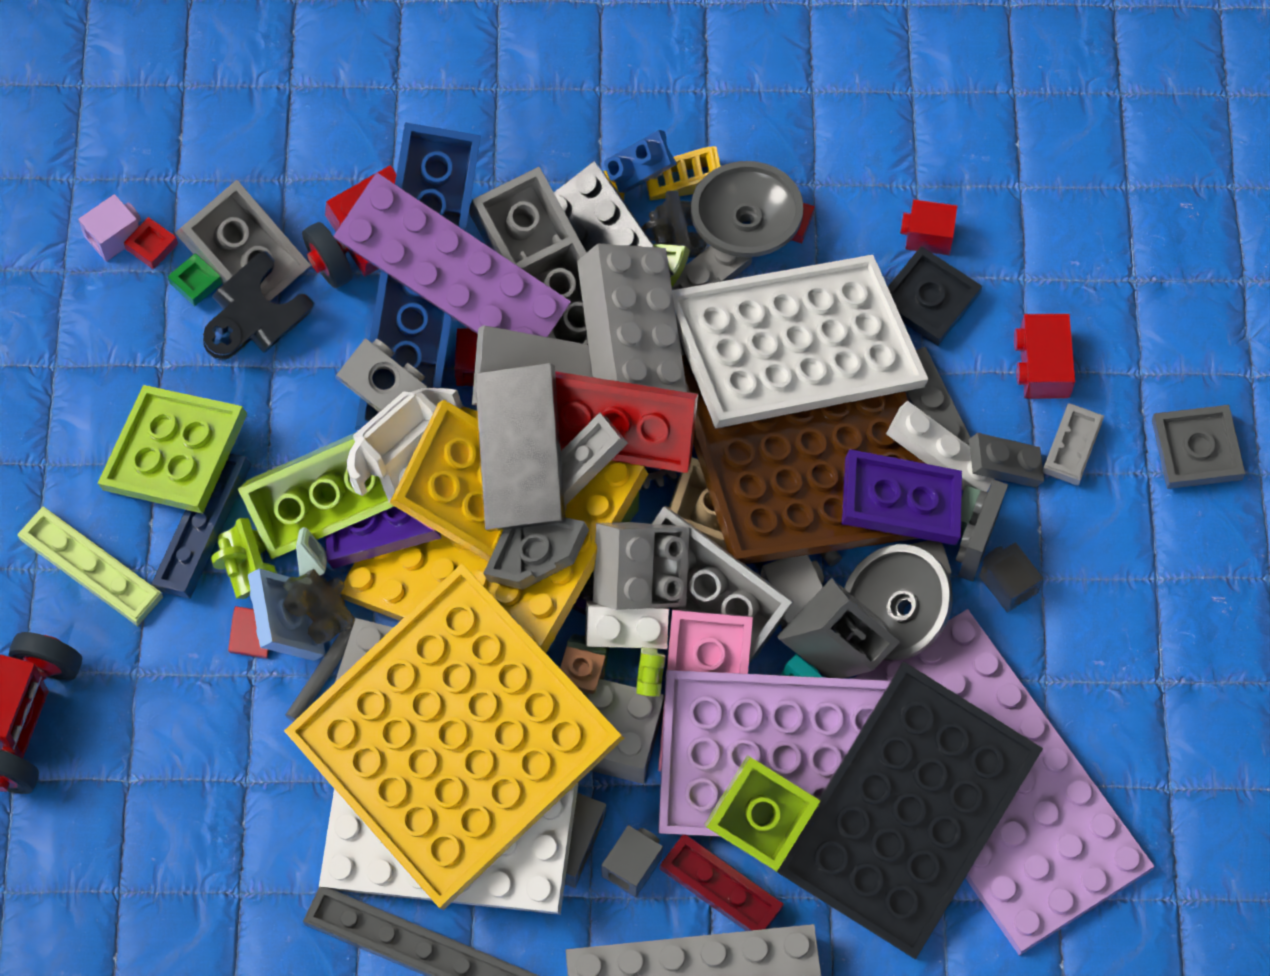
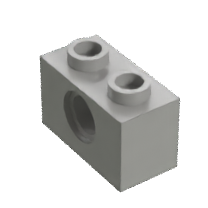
[336,338,427,412]

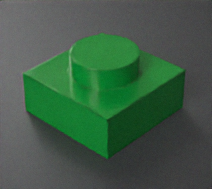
[168,253,222,307]

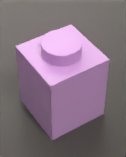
[78,194,141,262]

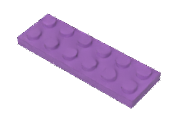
[333,172,571,337]

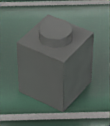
[601,825,663,898]

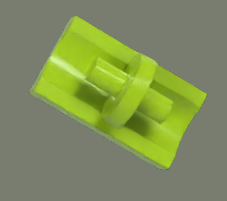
[211,518,277,599]

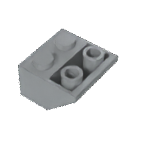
[593,522,689,610]

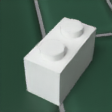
[585,601,669,649]

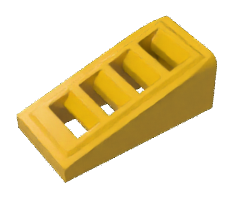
[646,146,721,201]

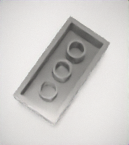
[577,243,687,392]

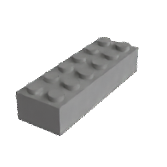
[566,924,821,976]

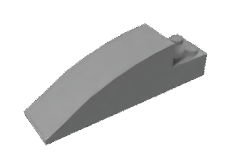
[469,167,588,345]

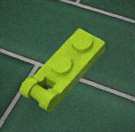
[636,647,665,697]

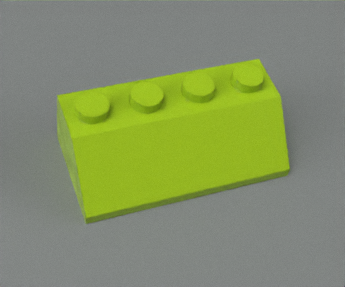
[238,433,394,559]

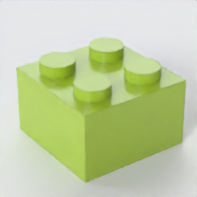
[704,755,820,872]

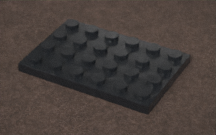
[774,661,1043,959]

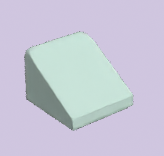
[296,527,327,586]

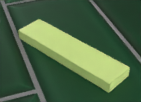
[17,506,163,626]

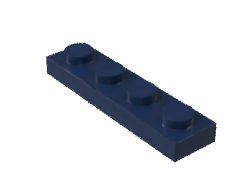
[151,453,252,599]

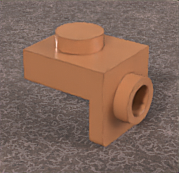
[560,646,605,694]

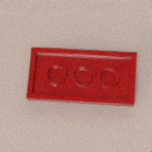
[555,371,698,473]

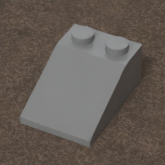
[175,180,311,301]

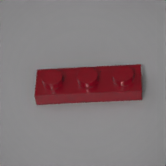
[660,835,783,931]

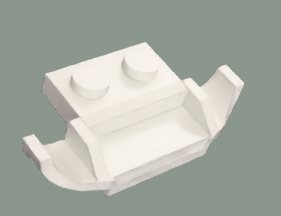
[347,388,463,503]

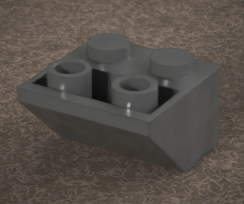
[777,578,900,678]

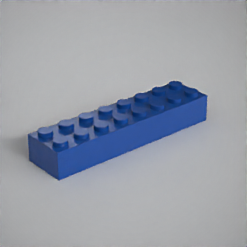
[355,122,481,430]

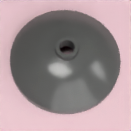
[691,161,803,257]
[844,544,953,661]

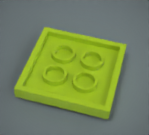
[97,385,248,514]

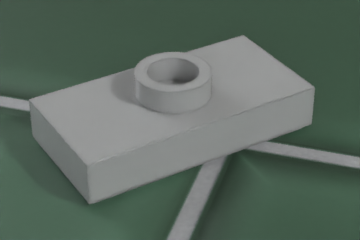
[1043,403,1104,486]

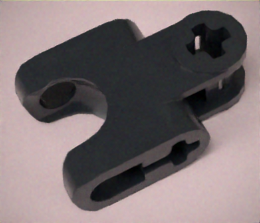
[203,251,315,360]

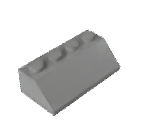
[652,506,793,663]

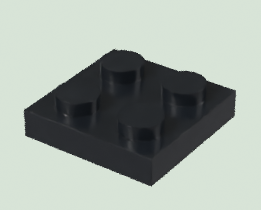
[888,246,982,346]

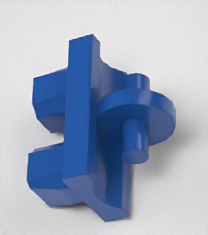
[604,130,677,193]

